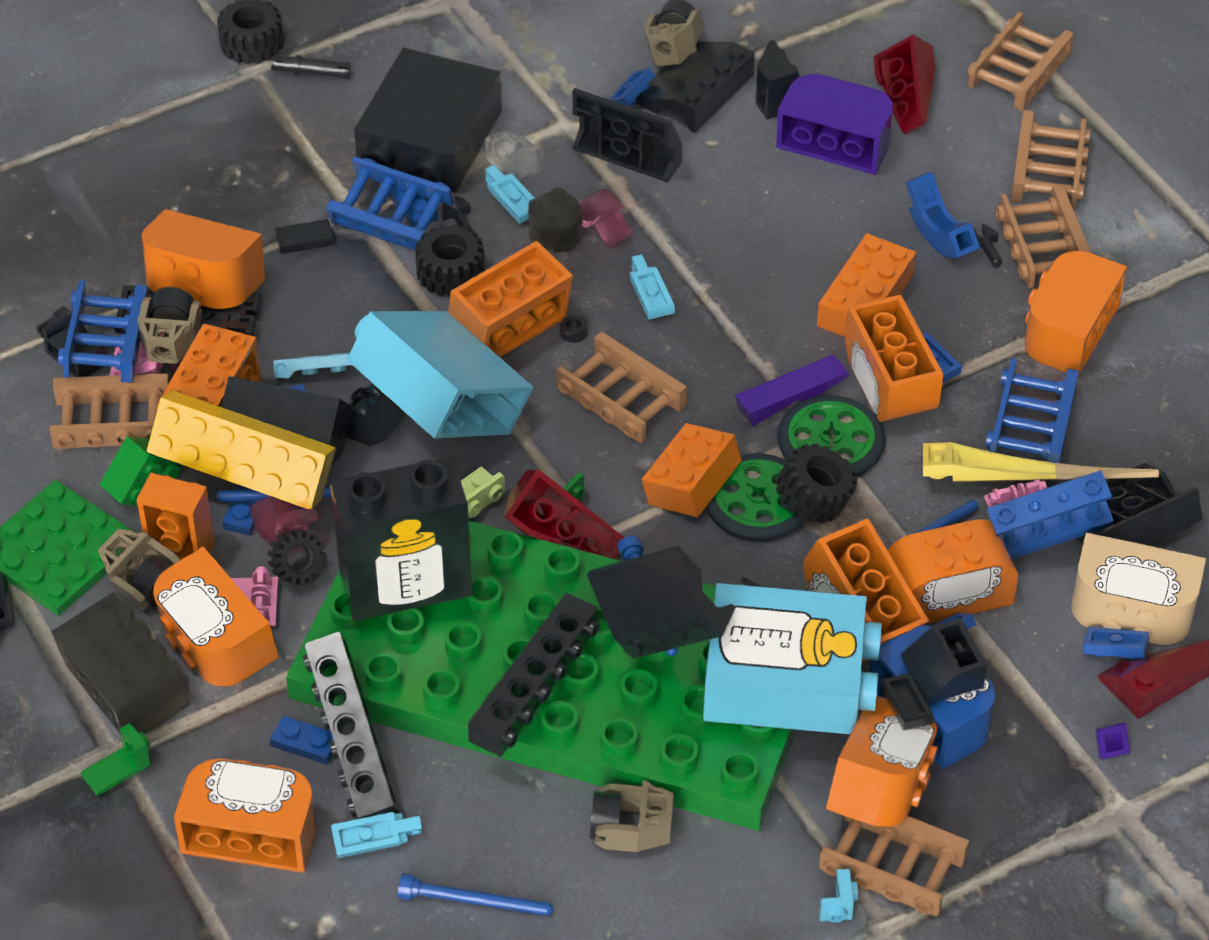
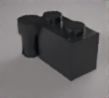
[36,306,107,377]

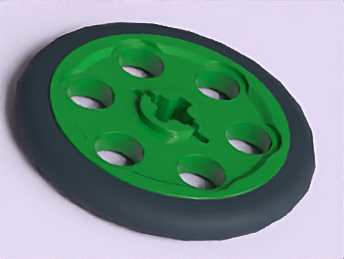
[777,395,886,477]
[706,453,806,541]

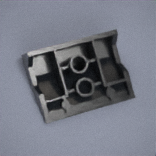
[635,41,755,133]
[572,88,682,183]
[1076,463,1203,546]
[587,545,736,659]

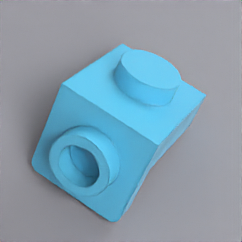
[819,869,858,923]

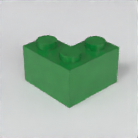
[99,436,183,506]

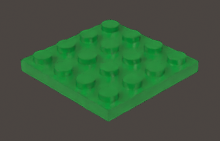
[0,480,136,616]

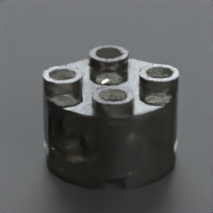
[528,188,582,253]

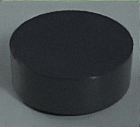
[559,316,587,343]

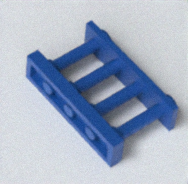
[326,156,454,251]
[58,280,147,383]
[985,358,1079,463]
[987,470,1114,559]

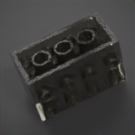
[51,592,190,734]

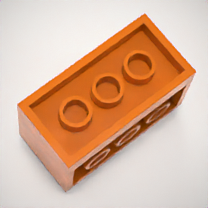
[448,241,573,358]
[157,323,262,409]

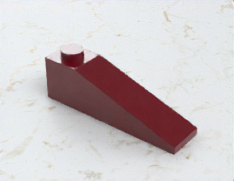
[873,34,935,134]
[503,469,625,559]
[1098,640,1209,719]

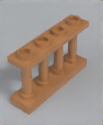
[967,12,1074,111]
[1011,110,1091,209]
[995,185,1091,288]
[556,331,687,443]
[49,373,169,449]
[819,816,970,917]

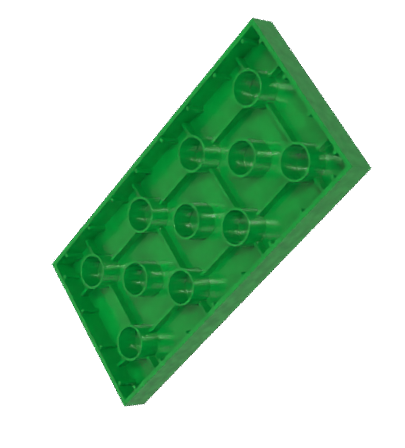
[286,520,796,831]

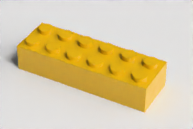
[147,390,336,510]

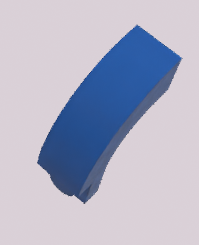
[905,172,980,258]

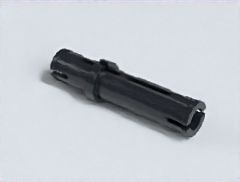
[271,54,351,79]

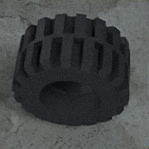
[217,0,284,64]
[415,224,485,297]
[776,444,857,523]

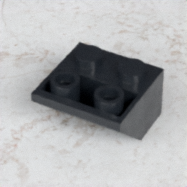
[755,40,799,120]
[347,383,406,447]
[901,618,987,704]

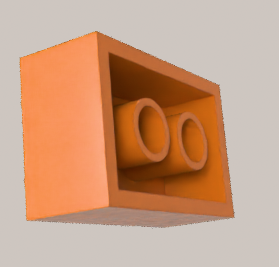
[641,423,742,518]
[137,473,215,560]

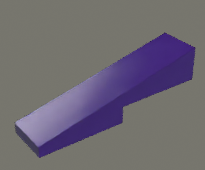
[735,355,849,426]

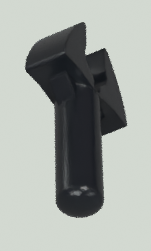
[442,196,473,231]
[973,224,1002,267]

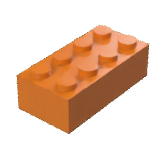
[817,233,916,337]

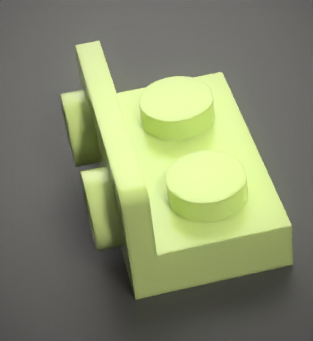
[461,466,505,519]

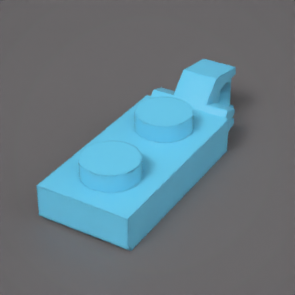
[485,165,542,224]
[629,254,675,320]
[273,353,352,378]
[331,812,422,858]

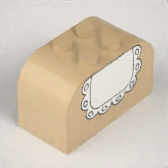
[1071,533,1206,645]

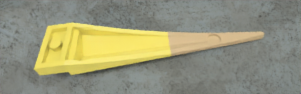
[923,442,1159,483]

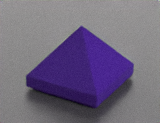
[1095,722,1130,760]

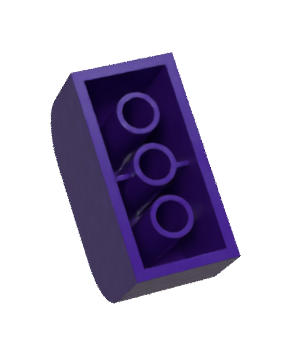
[776,74,893,175]

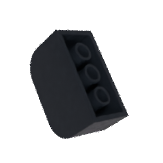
[222,376,353,465]

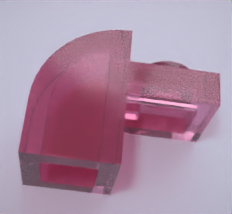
[572,189,633,248]
[250,497,318,543]

